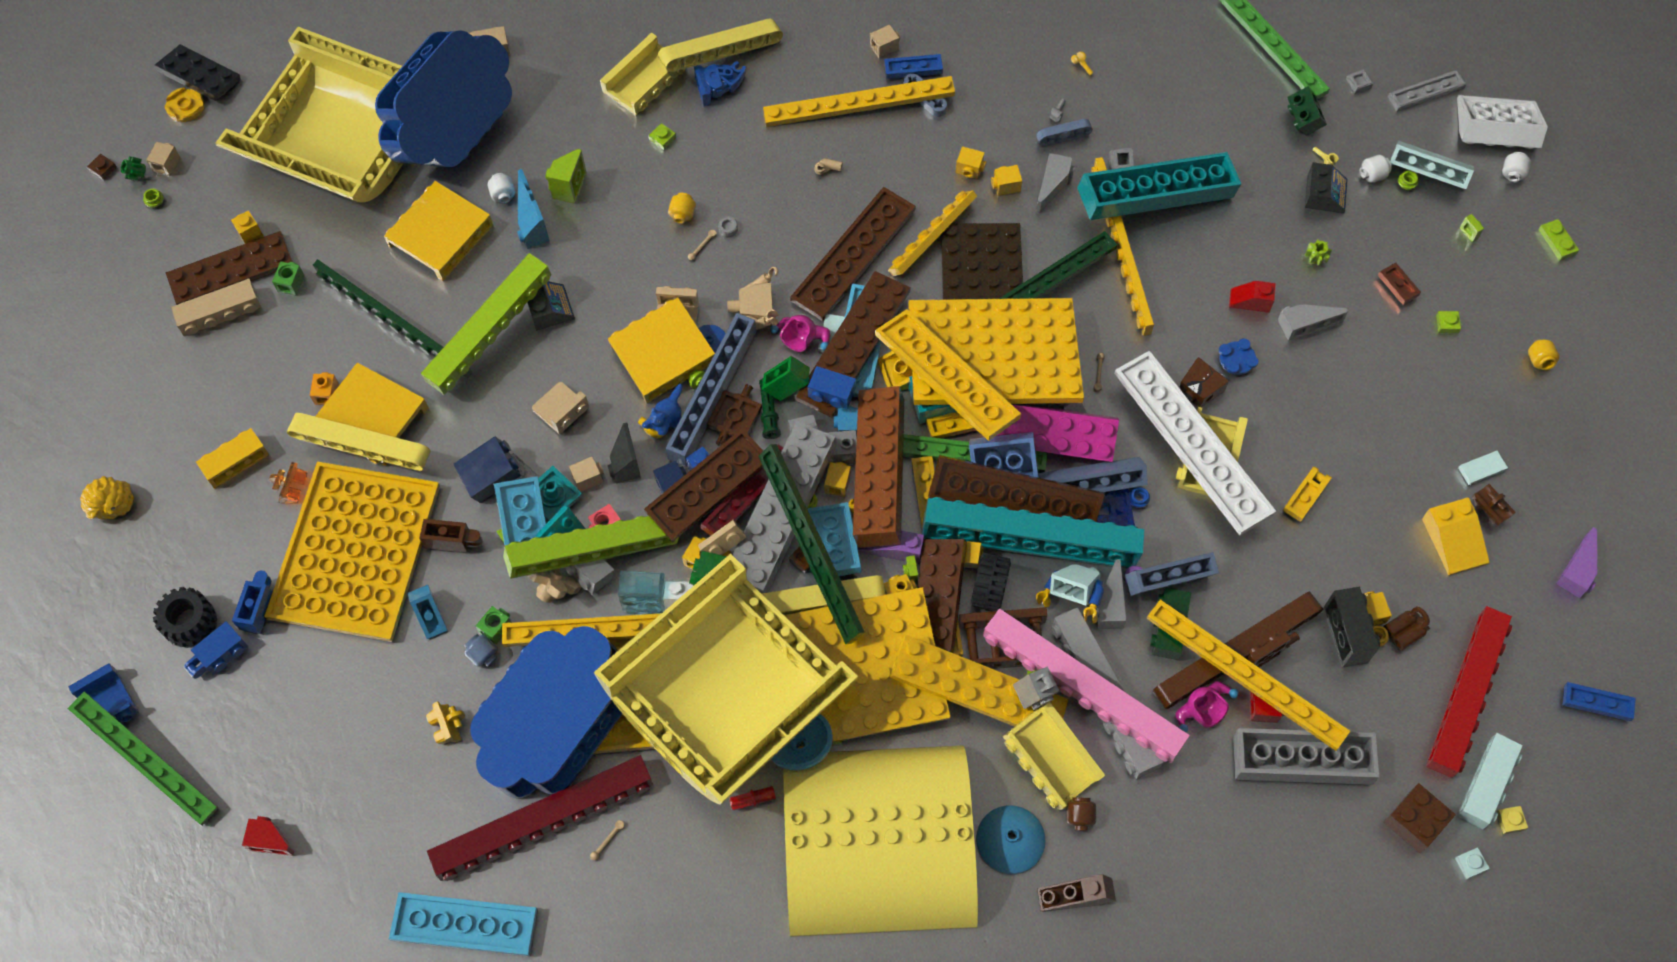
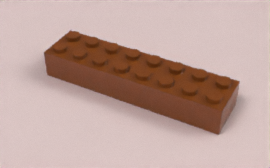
[853,386,905,548]

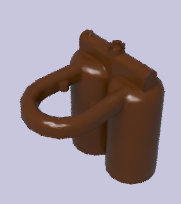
[1383,606,1430,651]

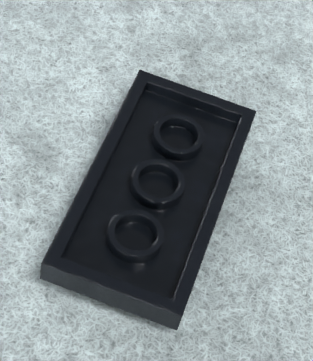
[154,44,241,101]

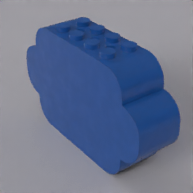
[375,30,512,167]
[470,626,622,798]

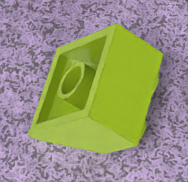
[545,149,587,204]

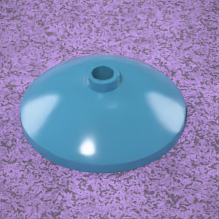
[771,714,833,770]
[976,805,1045,875]

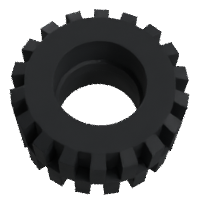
[971,552,1011,611]
[153,587,216,647]

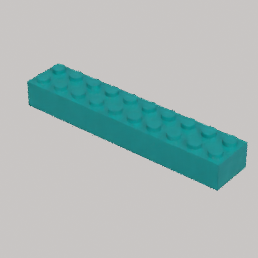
[922,497,1145,568]

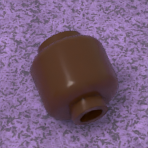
[1066,797,1096,831]

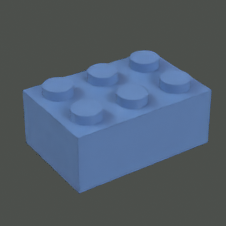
[969,432,1038,477]

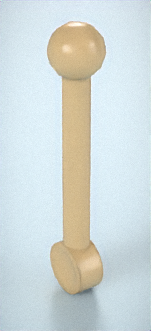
[688,230,716,261]
[1094,352,1105,392]
[590,820,624,860]

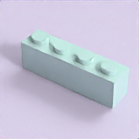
[1390,141,1474,189]
[1457,733,1523,830]

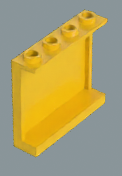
[384,181,493,281]
[607,297,715,403]
[315,362,429,466]

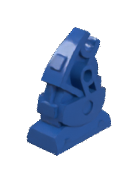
[694,61,746,107]

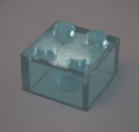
[618,571,666,614]

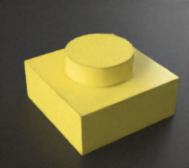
[1496,806,1528,834]

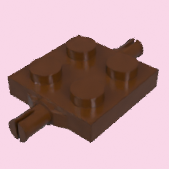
[707,384,762,446]
[1246,632,1300,668]

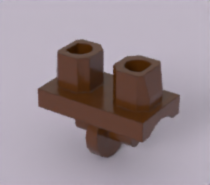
[1472,484,1516,526]

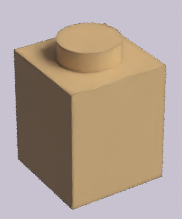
[870,25,900,58]
[146,142,180,176]
[569,457,604,492]

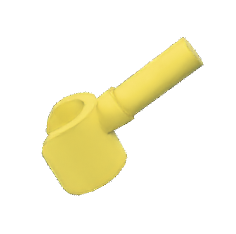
[1313,147,1339,165]

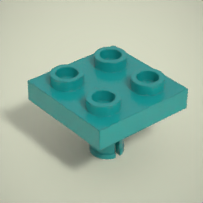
[538,466,582,521]
[535,505,586,538]

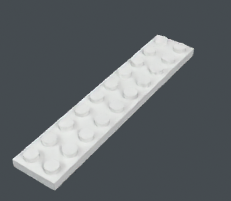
[1114,351,1276,535]

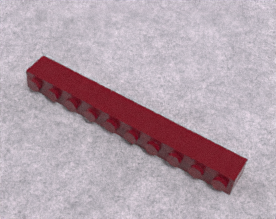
[427,755,653,881]

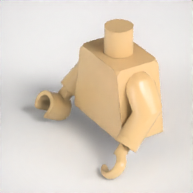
[727,267,779,330]

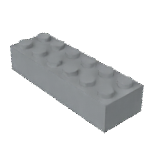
[1233,728,1379,785]

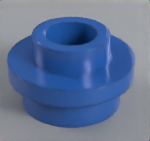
[1128,487,1150,508]

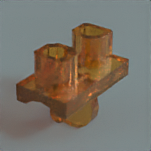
[269,462,308,504]

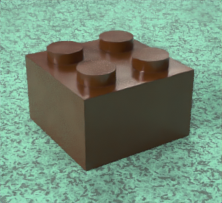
[1384,783,1456,854]

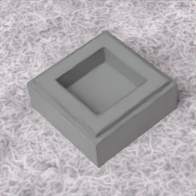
[1346,70,1373,93]

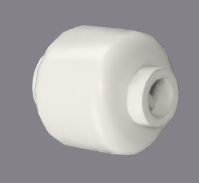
[1502,152,1531,182]
[1360,155,1392,183]
[487,173,516,203]

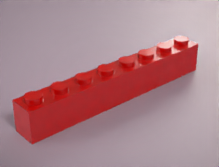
[1426,606,1512,778]

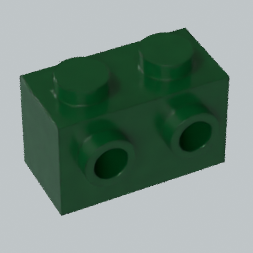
[1287,86,1327,136]

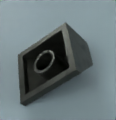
[608,423,641,483]

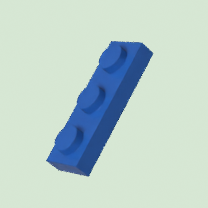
[884,54,943,79]
[1562,682,1636,721]

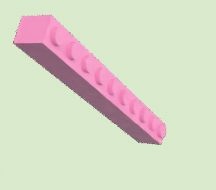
[983,608,1190,763]

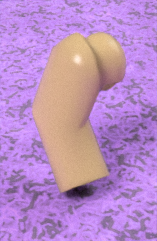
[814,158,843,175]

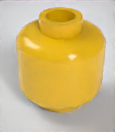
[668,193,696,224]
[1528,339,1560,370]

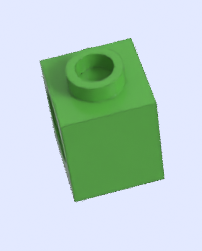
[272,262,305,296]
[475,606,511,645]

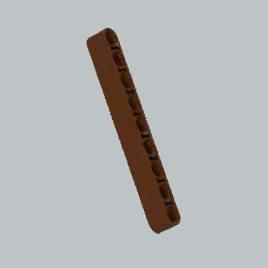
[1152,591,1324,710]

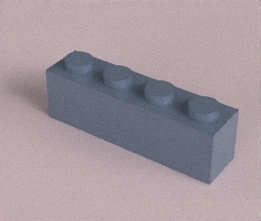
[1125,552,1219,596]

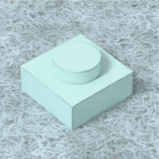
[1455,848,1490,880]

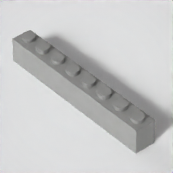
[1051,607,1163,780]

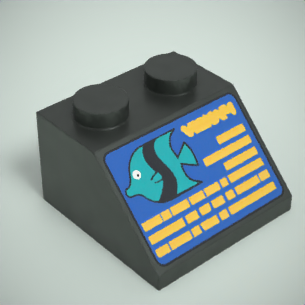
[1305,162,1348,214]
[527,281,575,331]

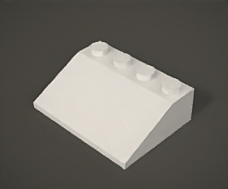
[1457,95,1548,149]

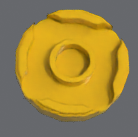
[165,87,204,122]

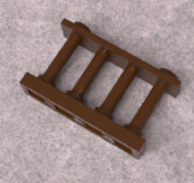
[958,607,1048,669]

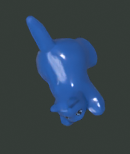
[642,384,683,436]

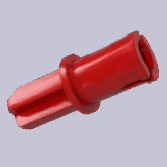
[730,786,776,810]

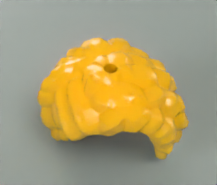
[80,476,134,520]

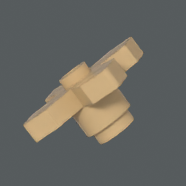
[526,568,581,603]

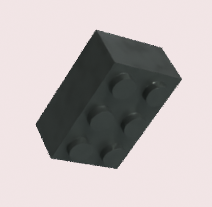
[1324,586,1380,668]

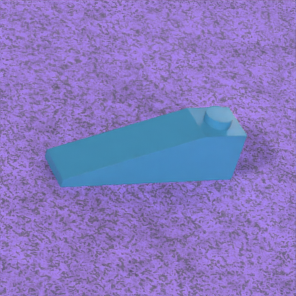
[517,169,550,249]

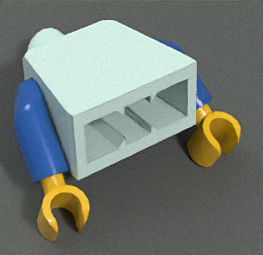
[1036,564,1104,623]

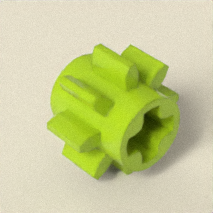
[1305,239,1332,266]

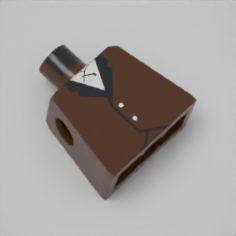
[1179,357,1229,407]

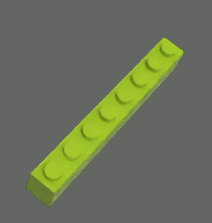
[421,253,552,395]
[503,516,679,579]

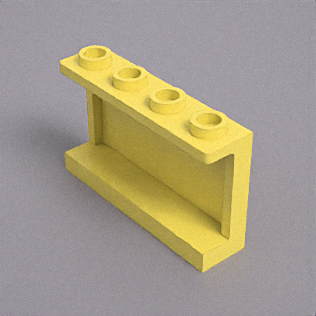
[600,32,686,115]
[1175,407,1248,496]
[1003,702,1105,810]

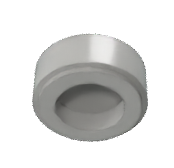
[718,217,738,237]

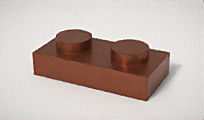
[1378,263,1421,305]

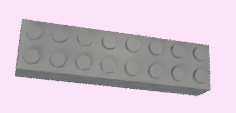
[732,421,837,594]

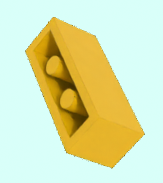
[196,428,269,489]

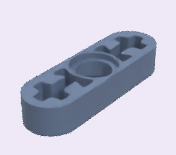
[904,74,947,117]
[1036,119,1093,146]

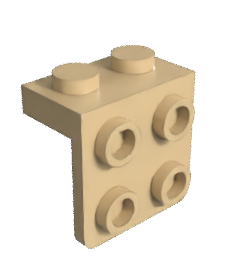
[656,286,699,324]
[532,382,589,435]

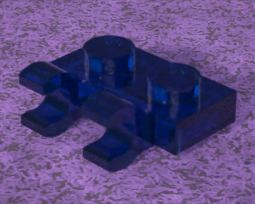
[1097,488,1135,527]

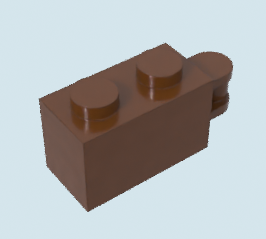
[419,519,483,552]

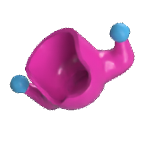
[770,315,831,352]
[1175,681,1239,733]

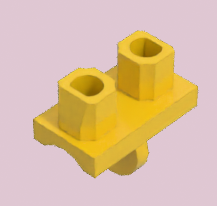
[426,701,465,744]

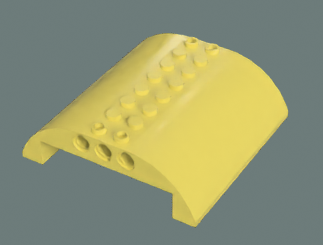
[215,27,403,203]
[594,554,858,804]
[783,745,978,937]

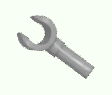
[1050,99,1066,123]

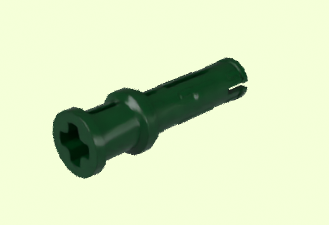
[759,378,781,439]

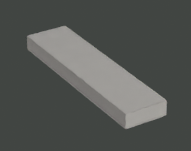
[1388,70,1466,111]

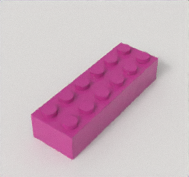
[997,404,1119,462]

